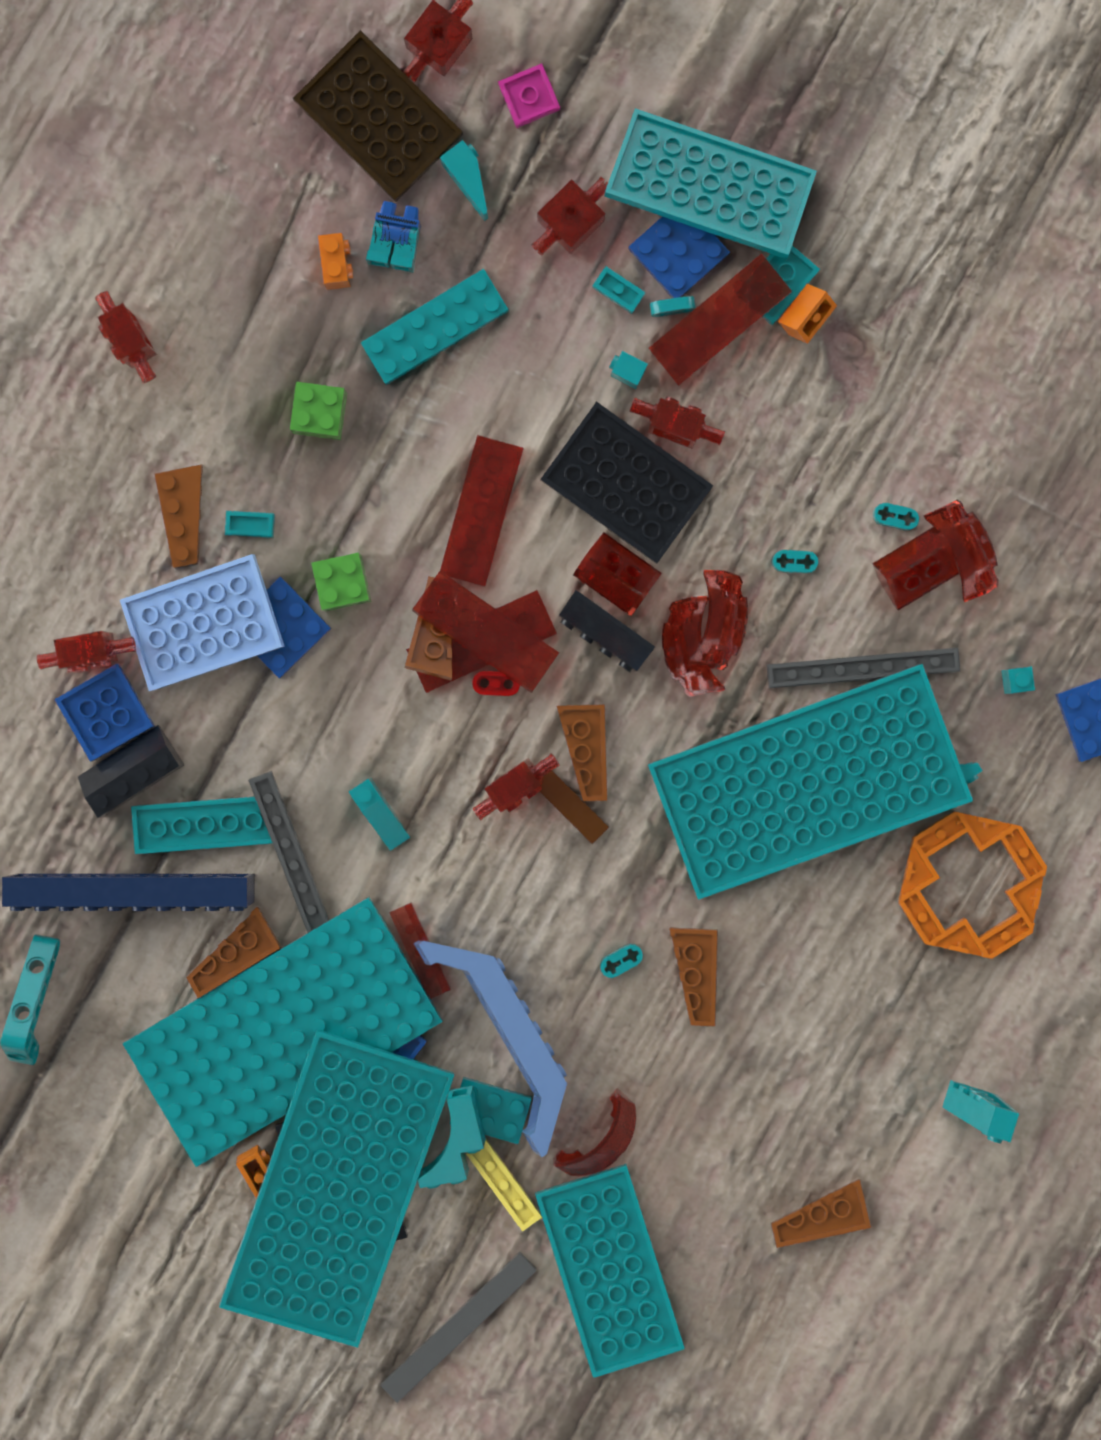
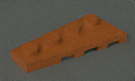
[155,464,203,569]
[404,576,452,680]
[557,704,607,801]
[186,907,282,998]
[669,927,718,1027]
[771,1179,871,1248]

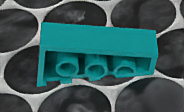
[942,1080,1019,1144]

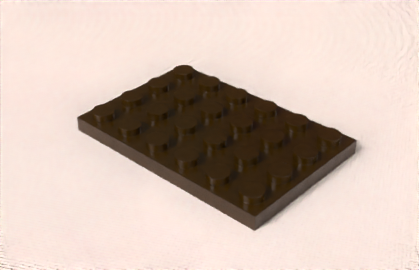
[293,30,463,202]

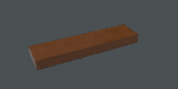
[524,759,609,844]

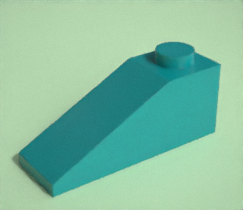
[440,140,488,221]
[349,778,410,851]

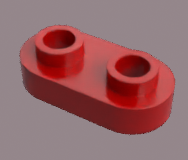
[472,671,520,696]

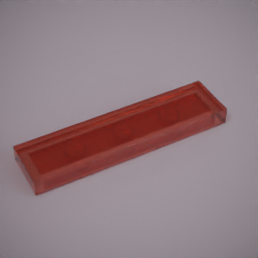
[389,902,451,999]

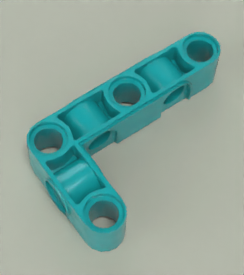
[1,934,60,1066]

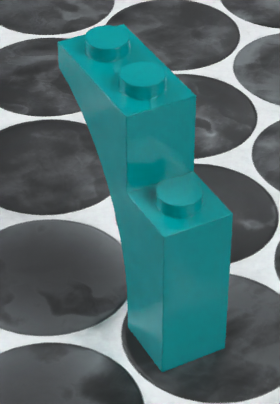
[418,1086,486,1189]

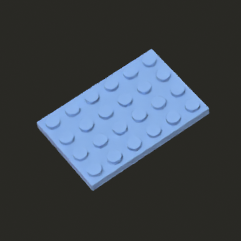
[120,554,285,691]

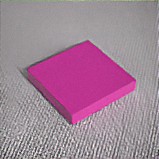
[498,63,560,128]

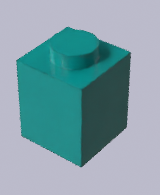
[609,351,648,389]
[1001,666,1035,694]

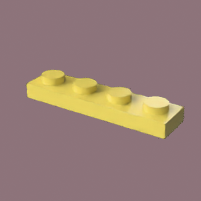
[466,1139,542,1232]

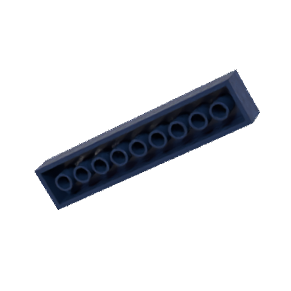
[2,873,255,911]

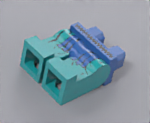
[366,201,421,273]

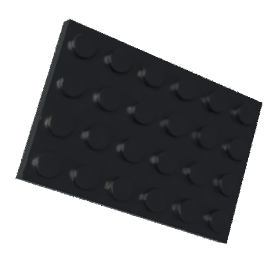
[540,401,713,564]

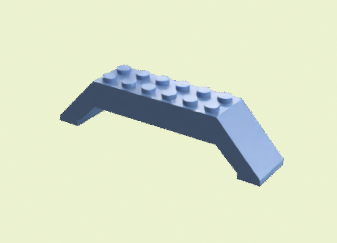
[413,940,567,1157]

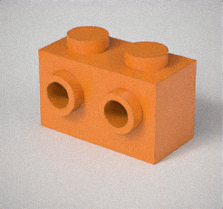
[318,233,354,290]
[778,284,837,344]
[236,1145,271,1199]

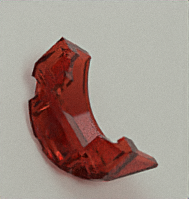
[923,500,999,603]
[687,570,748,670]
[662,596,726,697]
[553,1088,636,1176]

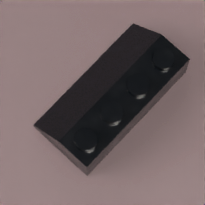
[559,590,655,672]
[78,725,184,818]

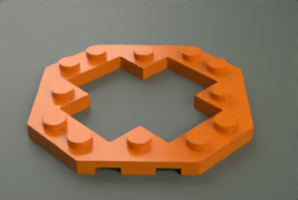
[898,811,1047,959]

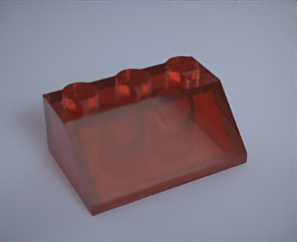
[872,526,959,611]
[573,532,662,616]

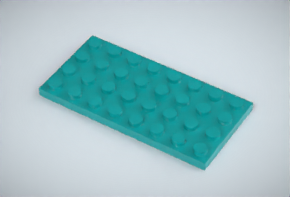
[604,108,817,259]
[535,1164,685,1378]

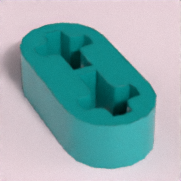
[650,296,696,317]
[873,503,919,531]
[772,550,818,574]
[600,943,643,978]

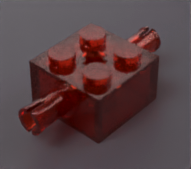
[403,0,473,82]
[531,177,608,256]
[95,291,157,383]
[629,397,725,449]
[37,631,136,674]
[472,753,560,820]

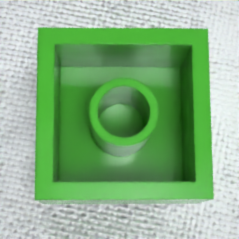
[290,382,347,440]
[311,552,372,612]

